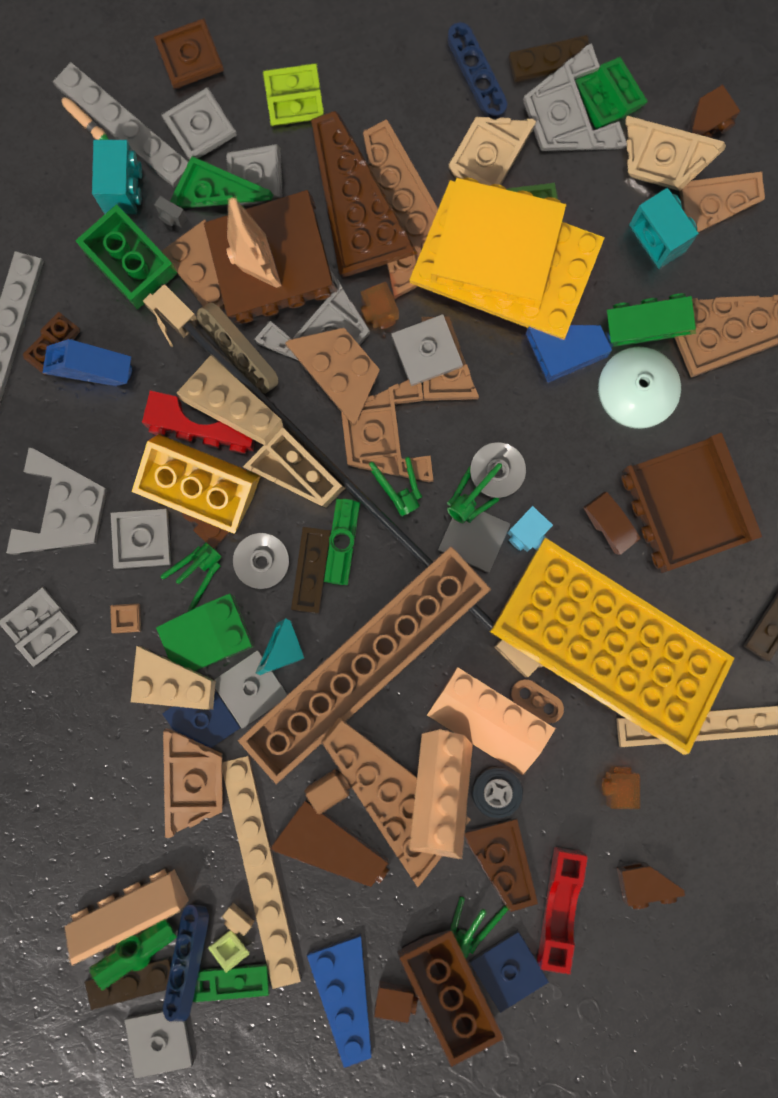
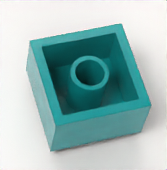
[92,140,142,214]
[629,188,699,269]

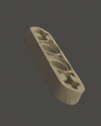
[196,303,278,394]

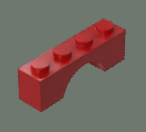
[142,391,256,454]
[537,847,588,974]

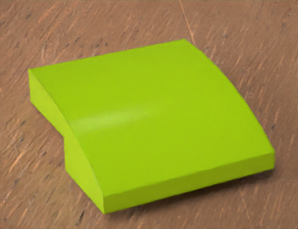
[263,64,324,126]

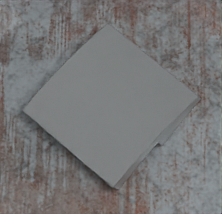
[438,508,510,574]
[0,586,78,667]

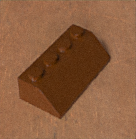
[397,930,504,1067]

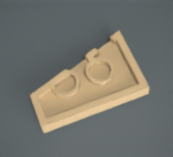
[131,646,216,710]

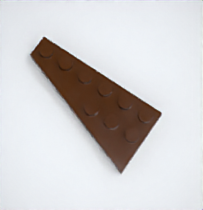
[311,111,418,277]

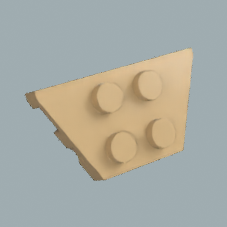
[626,116,726,191]
[449,117,536,186]

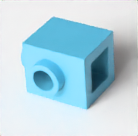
[507,506,553,552]

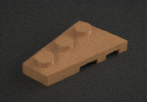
[679,172,765,232]
[161,220,225,310]
[421,317,479,401]

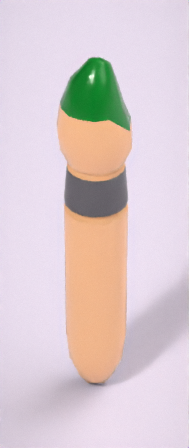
[62,97,109,140]

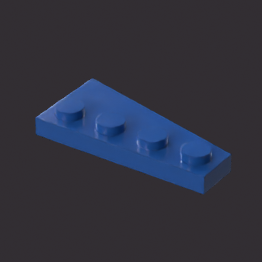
[307,934,372,1068]

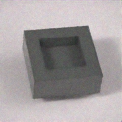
[154,196,187,228]

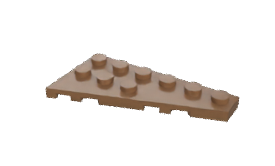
[363,119,438,299]
[662,295,778,378]
[321,718,471,887]

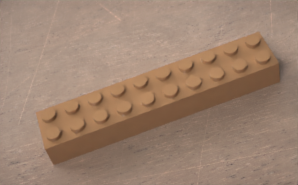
[238,546,491,784]

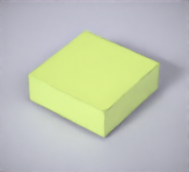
[208,930,249,973]

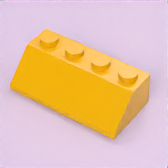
[132,434,260,534]

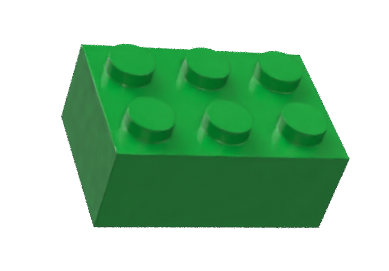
[75,204,178,310]

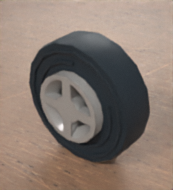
[472,767,523,819]

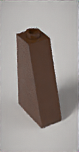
[271,798,390,887]

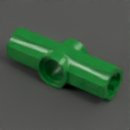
[324,499,360,585]
[89,918,177,990]

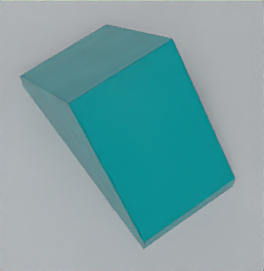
[255,618,304,675]

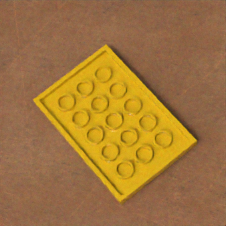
[409,180,605,340]

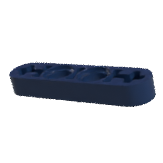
[448,22,507,120]
[163,905,209,1022]

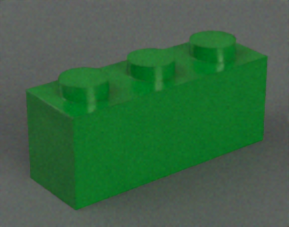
[607,293,696,347]

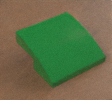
[575,57,648,130]

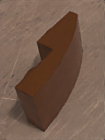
[23,312,80,375]
[583,492,641,555]

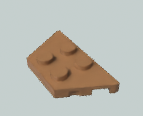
[285,328,380,426]
[163,729,223,838]

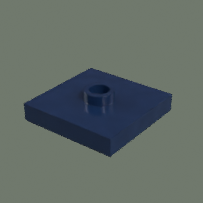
[162,689,241,748]
[469,930,549,1013]

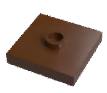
[154,18,224,89]

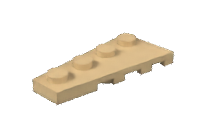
[177,355,283,446]

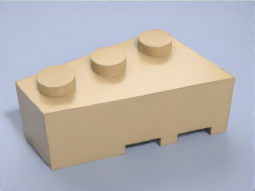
[243,427,345,508]

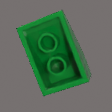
[156,594,255,672]

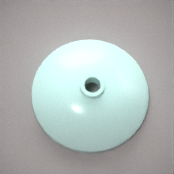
[598,347,681,429]

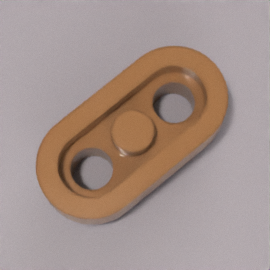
[511,679,564,723]

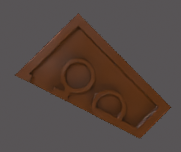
[464,818,538,912]

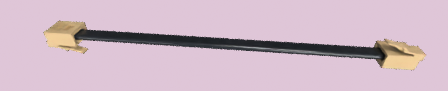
[143,284,543,677]

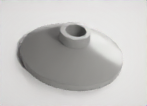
[470,442,526,498]
[233,533,289,589]

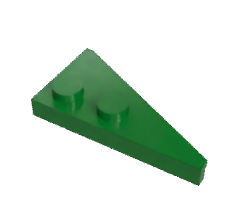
[170,156,274,208]

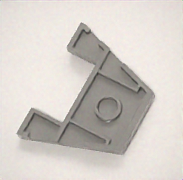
[523,44,627,151]
[254,266,370,360]
[6,448,107,555]

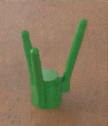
[369,457,422,516]
[447,463,502,524]
[160,542,222,612]
[450,896,508,959]

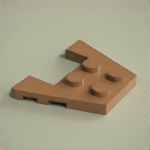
[341,380,433,482]

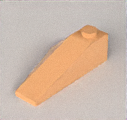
[226,198,281,288]

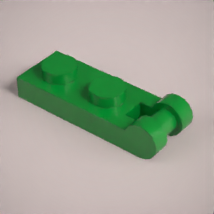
[193,964,270,1002]

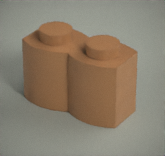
[304,769,351,815]

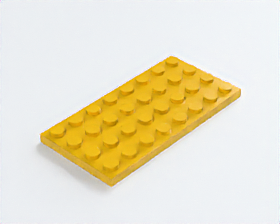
[490,538,734,755]

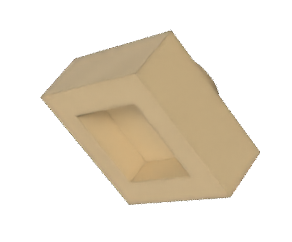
[222,903,254,936]

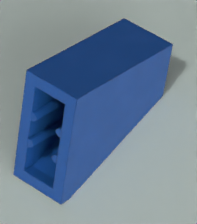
[526,325,613,382]
[43,339,132,386]

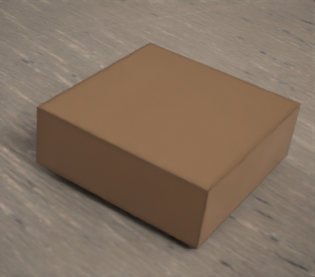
[110,604,141,633]

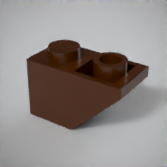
[688,85,740,138]
[617,862,685,909]

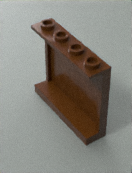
[204,190,338,324]
[621,432,762,573]

